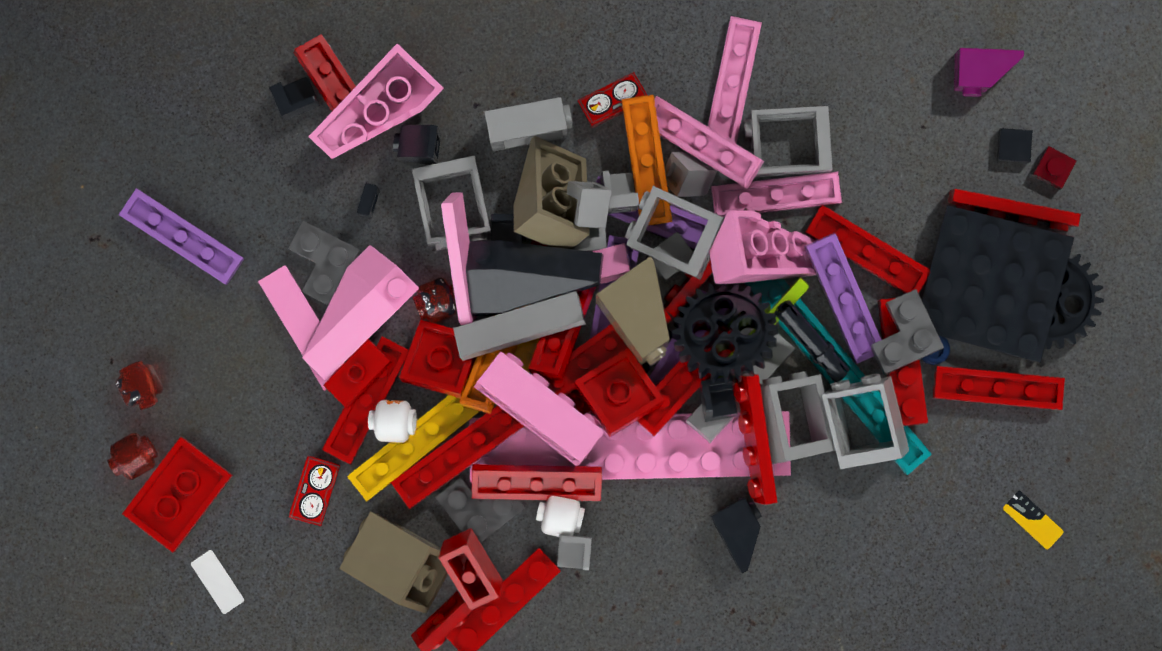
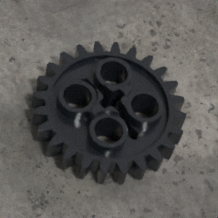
[1045,254,1104,350]
[672,283,778,384]

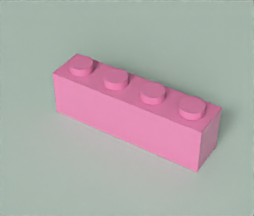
[474,352,605,466]

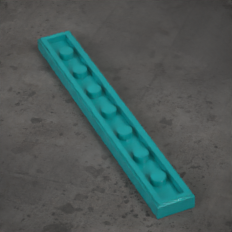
[744,279,932,475]

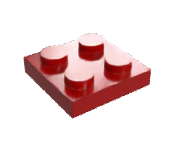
[399,320,476,398]
[574,347,665,437]

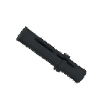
[774,300,850,382]

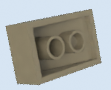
[513,136,590,249]

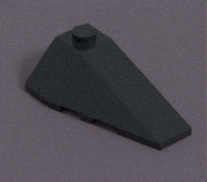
[466,240,604,316]

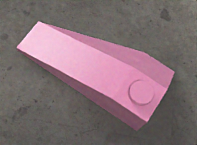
[308,44,444,159]
[709,210,817,284]
[302,245,419,380]

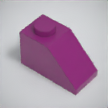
[954,48,1024,97]

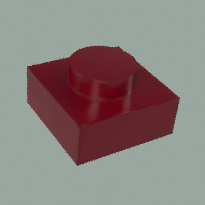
[1032,146,1077,190]

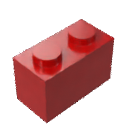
[438,528,503,610]

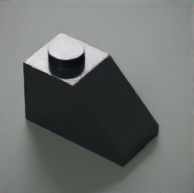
[393,125,441,165]
[709,497,762,573]

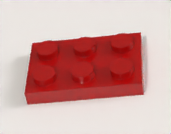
[122,437,233,553]

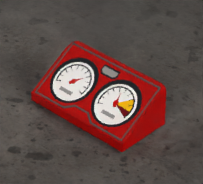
[577,72,647,129]
[288,456,341,526]

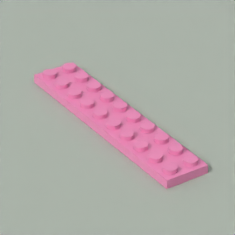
[469,411,791,482]

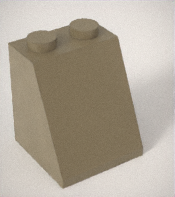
[596,256,670,366]
[339,511,448,613]

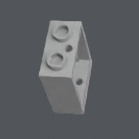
[484,97,572,152]
[744,106,833,178]
[412,156,491,251]
[625,186,725,280]
[761,371,836,464]
[822,374,909,469]

